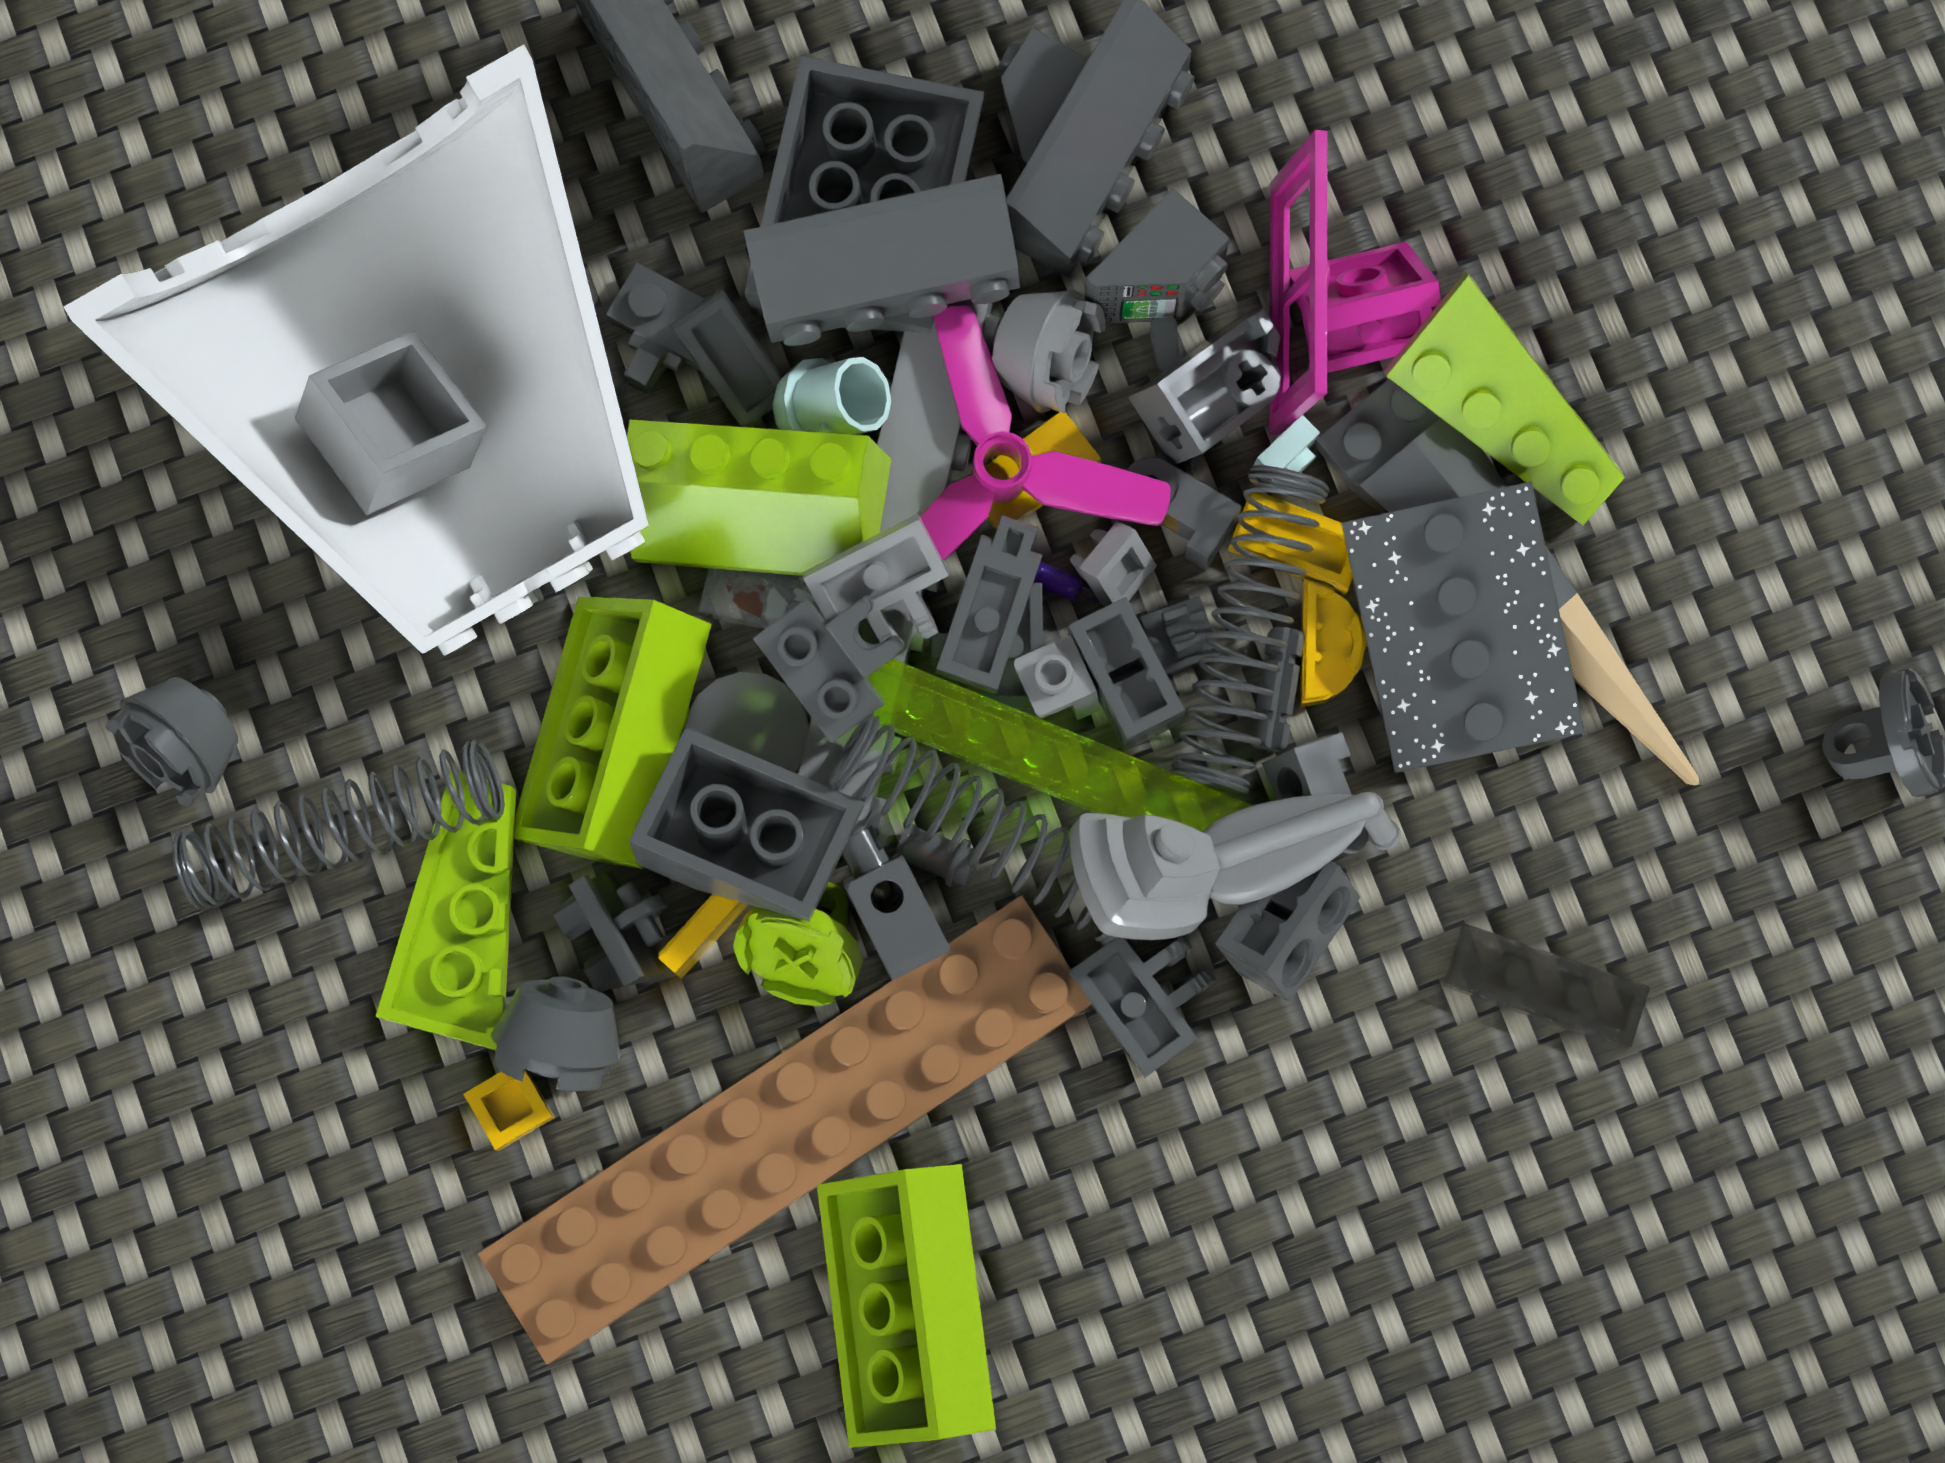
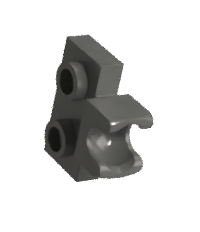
[753,595,905,743]

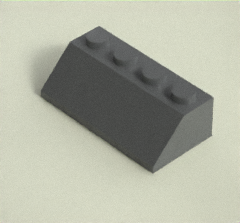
[1006,0,1195,278]
[744,174,1020,346]

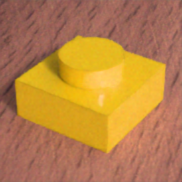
[463,1069,555,1151]

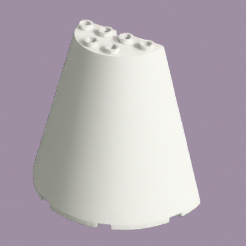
[64,44,649,656]

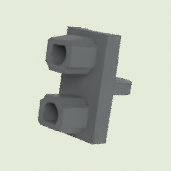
[553,872,668,992]

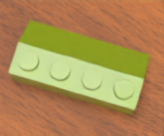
[627,420,892,576]
[514,596,712,869]
[817,1164,996,1448]

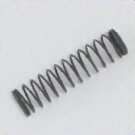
[1169,465,1329,795]
[829,713,1116,945]
[172,739,505,911]

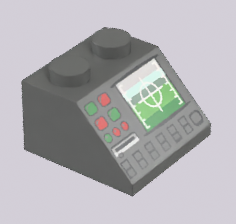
[1085,188,1230,324]

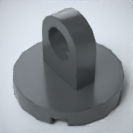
[1822,668,1945,797]

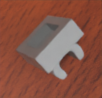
[1070,521,1157,607]

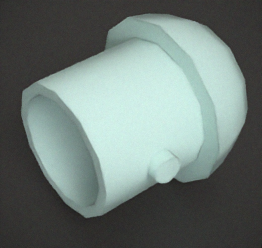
[772,357,892,435]

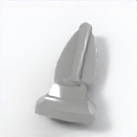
[1070,792,1401,940]

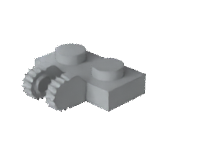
[803,514,949,643]

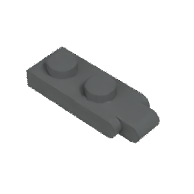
[935,515,1042,694]

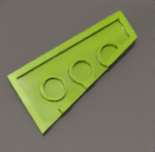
[1385,271,1625,526]
[375,771,516,1051]

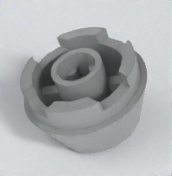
[992,290,1106,413]

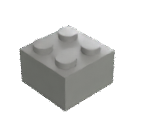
[295,330,487,515]

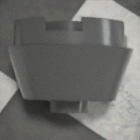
[106,677,239,806]
[491,977,620,1091]

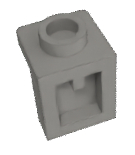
[1014,635,1100,720]

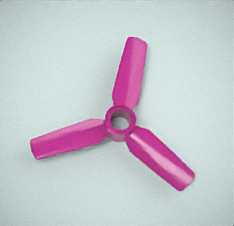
[920,305,1171,561]

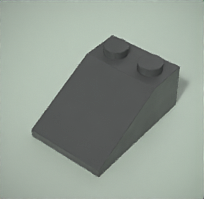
[629,727,864,922]

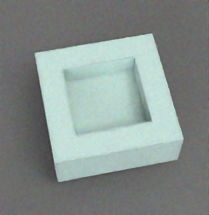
[1253,415,1320,480]

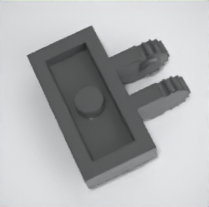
[1069,936,1216,1078]

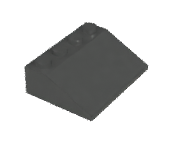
[574,0,767,214]
[744,56,984,333]

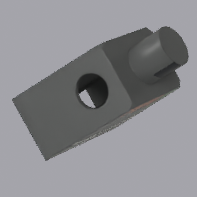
[842,825,952,981]

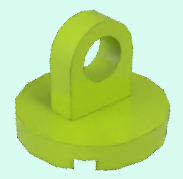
[733,882,863,1006]

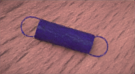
[1033,562,1097,601]

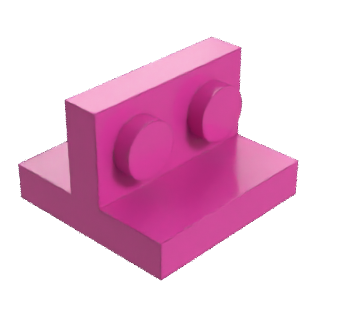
[1290,242,1441,373]

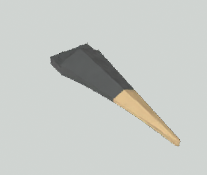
[1313,379,1699,785]

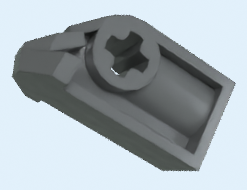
[1128,308,1281,466]

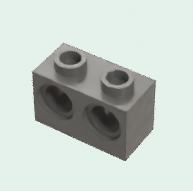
[1068,597,1185,751]
[1215,861,1360,1002]

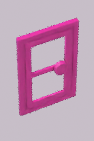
[1269,130,1330,435]

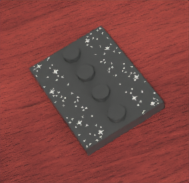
[1341,481,1585,773]

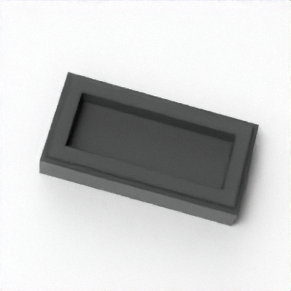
[669,289,783,427]

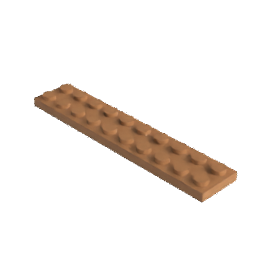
[478,895,1091,1365]

